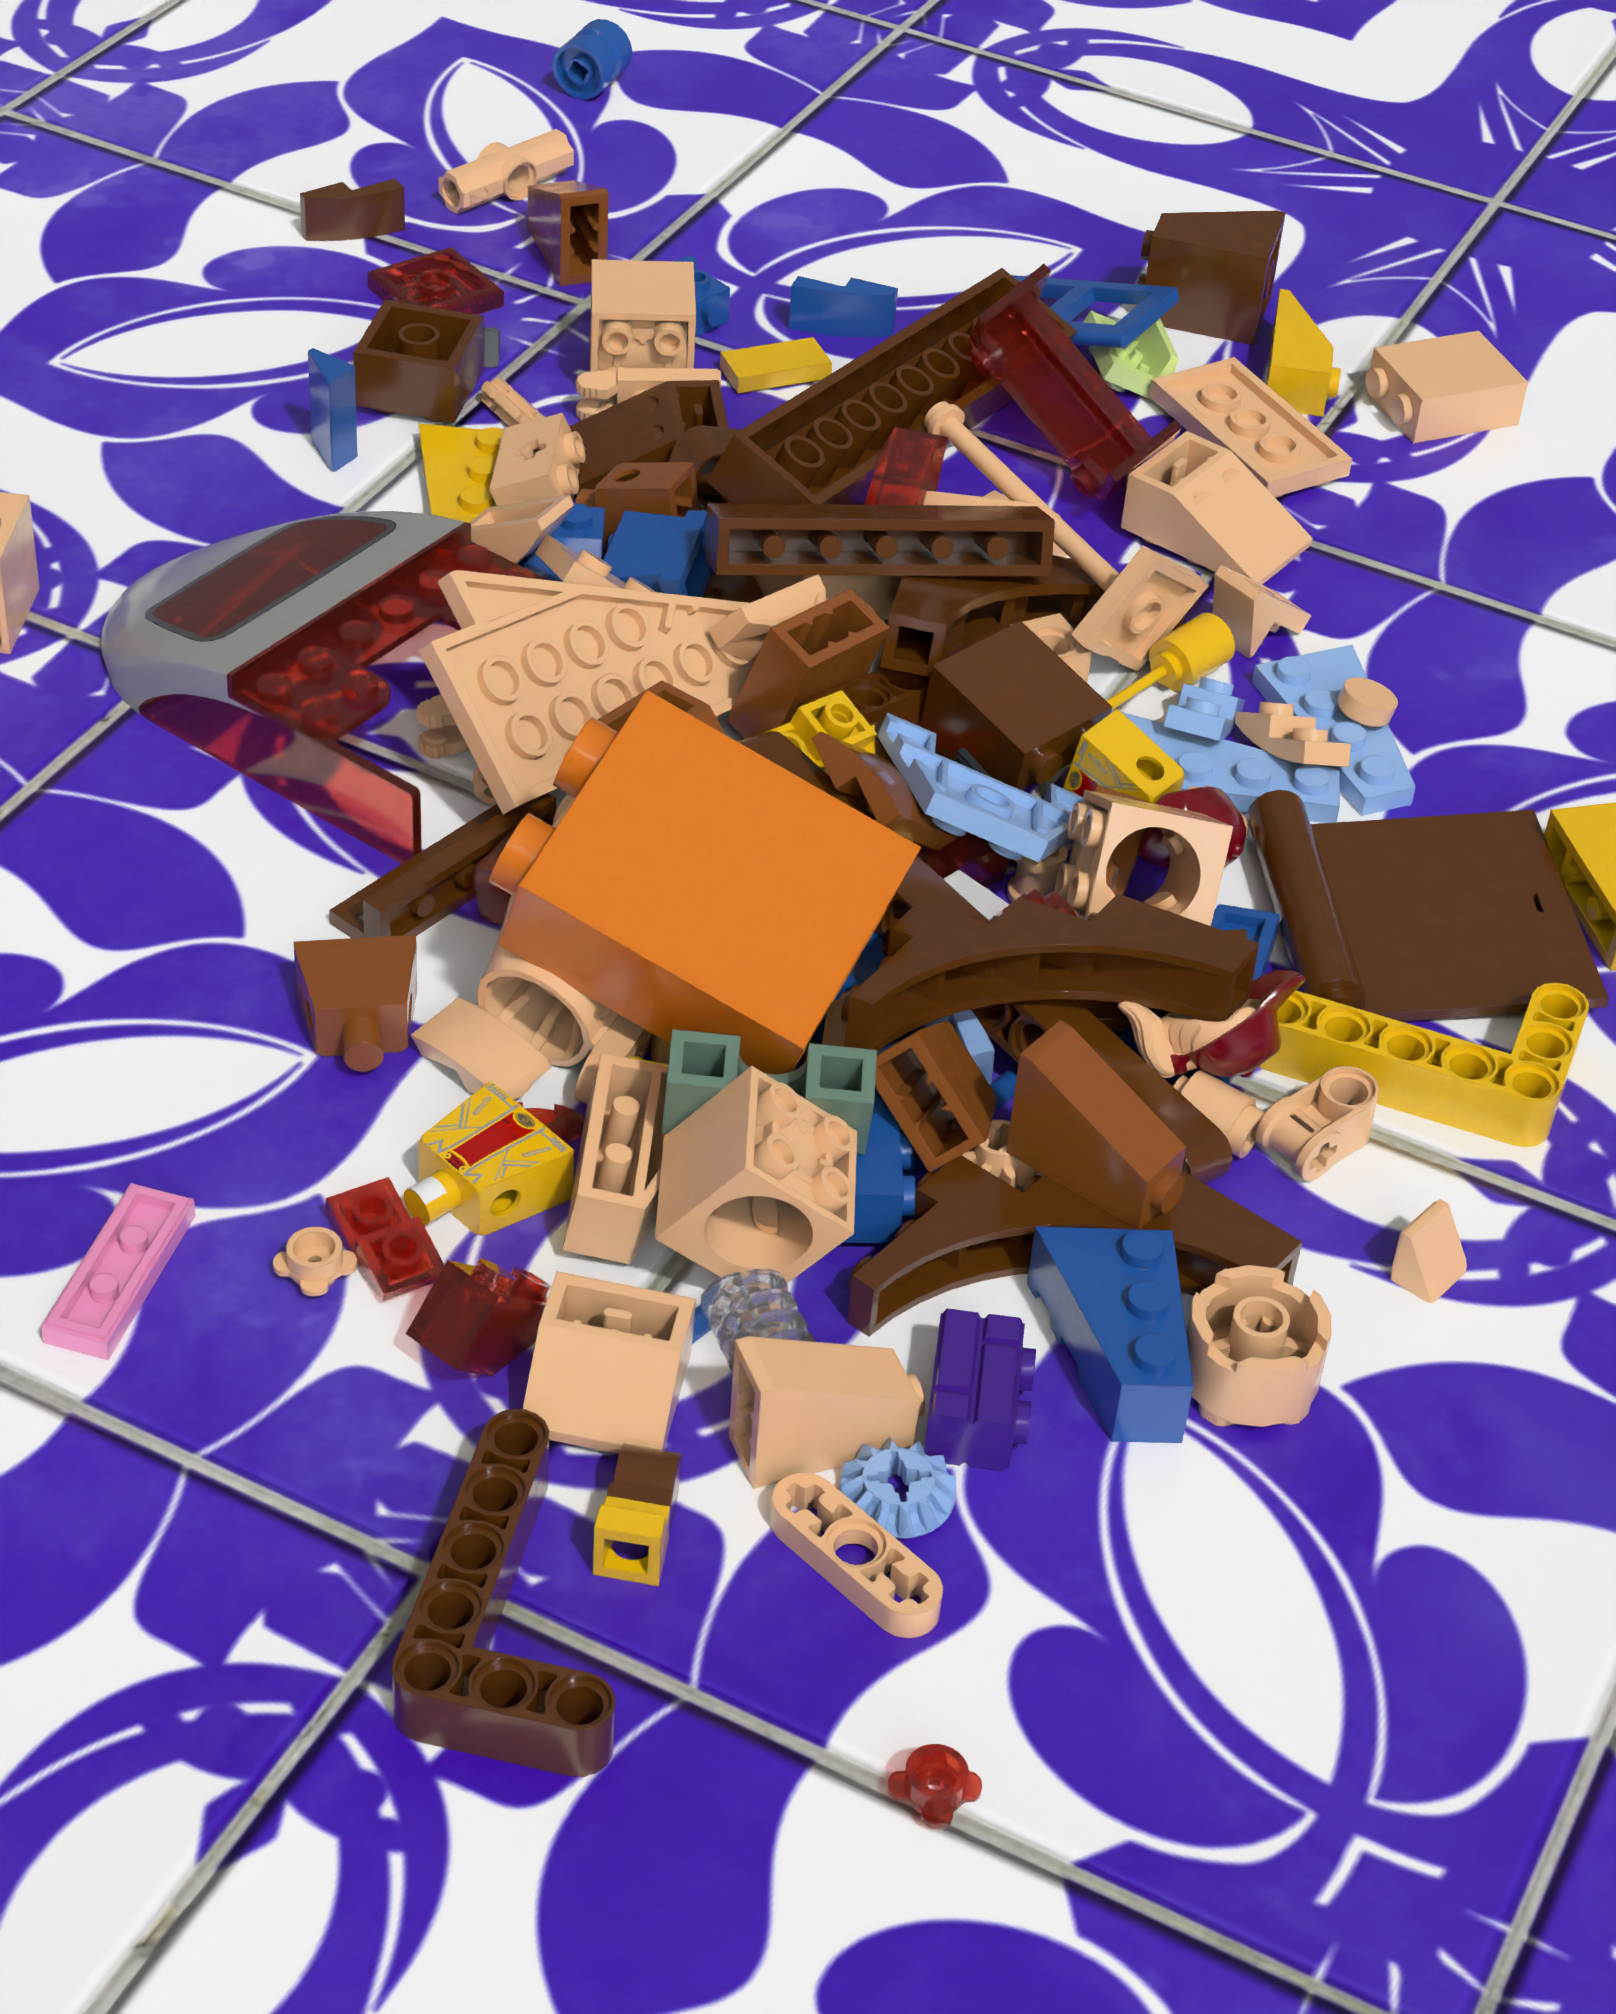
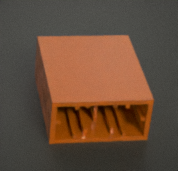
[489,690,921,1074]

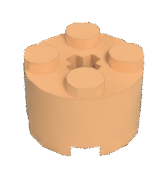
[1186,1265,1332,1427]

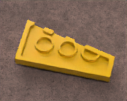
[418,423,503,551]

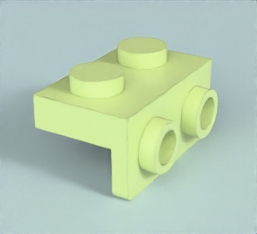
[1083,311,1179,400]

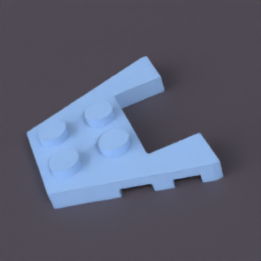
[877,713,1083,863]

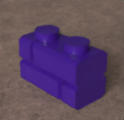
[924,1308,1036,1471]

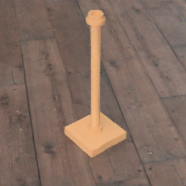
[924,401,1209,672]

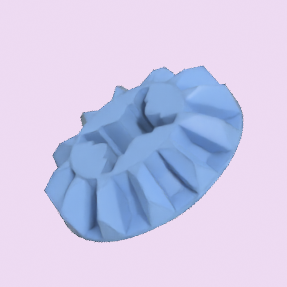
[839,1437,956,1538]

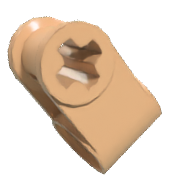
[1255,1066,1379,1181]

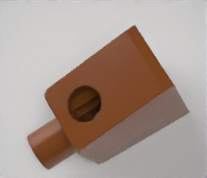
[575,462,700,554]
[293,935,418,1072]
[875,1020,997,1173]

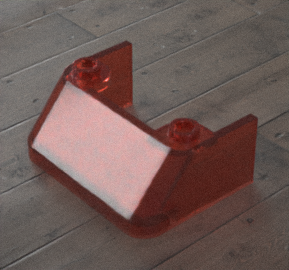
[969,263,1181,500]

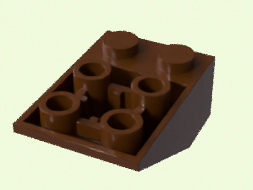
[569,380,729,495]

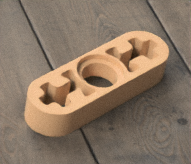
[770,1473,943,1638]

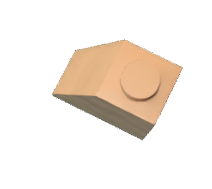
[729,1336,925,1489]

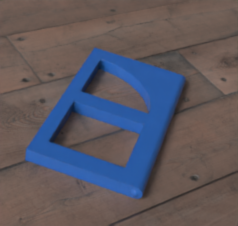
[1012,275,1179,349]

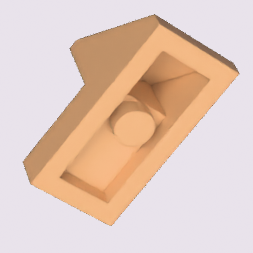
[1212,565,1312,658]

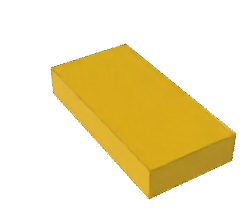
[719,337,832,394]

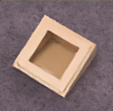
[1390,1199,1467,1303]

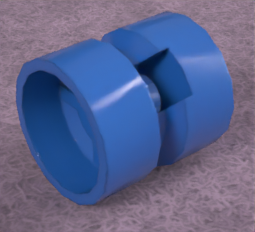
[552,19,633,100]

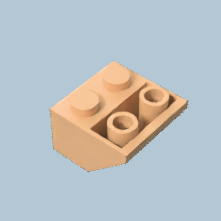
[523,1271,696,1454]

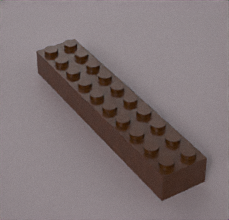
[707,268,1078,505]

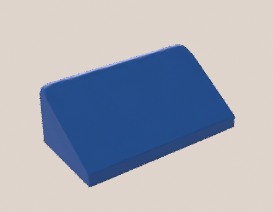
[308,348,358,471]

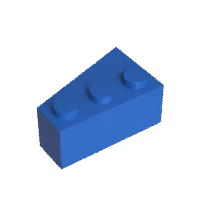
[1027,1226,1194,1443]

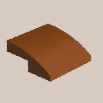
[812,731,957,851]

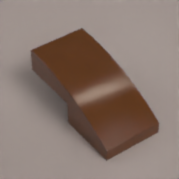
[300,178,405,241]

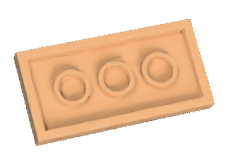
[1149,357,1352,498]

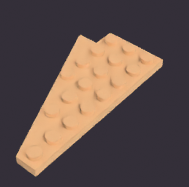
[419,570,755,815]

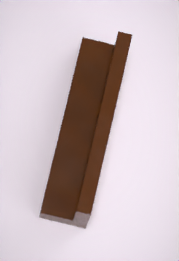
[329,794,556,938]

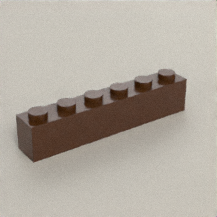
[705,503,1055,576]

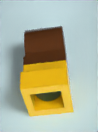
[593,1443,682,1586]

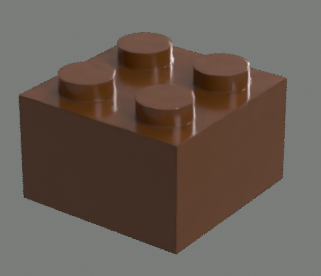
[353,300,484,423]

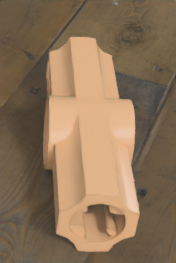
[438,129,574,214]

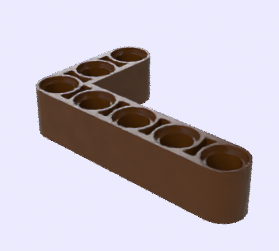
[392,1409,615,1777]

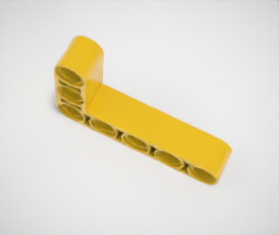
[1259,983,1589,1147]

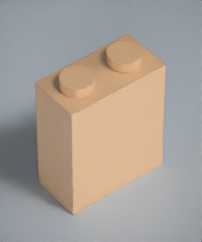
[1365,331,1528,443]

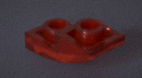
[864,427,948,505]
[325,1177,448,1301]

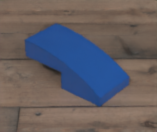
[789,276,898,337]

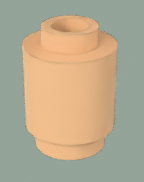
[1173,1070,1266,1159]

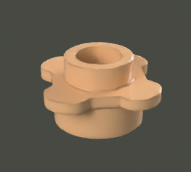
[273,1227,357,1296]

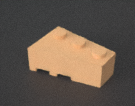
[562,1052,668,1264]

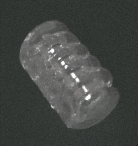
[700,1269,816,1373]

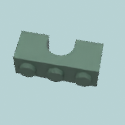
[661,1029,877,1154]

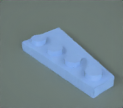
[1252,644,1416,816]
[1111,710,1340,823]

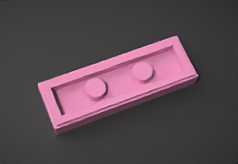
[41,1183,196,1361]

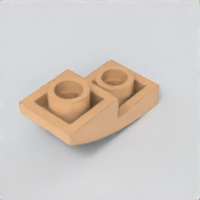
[1235,702,1351,767]
[411,997,551,1100]

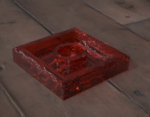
[368,247,504,315]

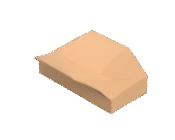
[708,574,827,662]

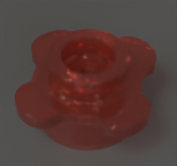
[887,1744,982,1829]

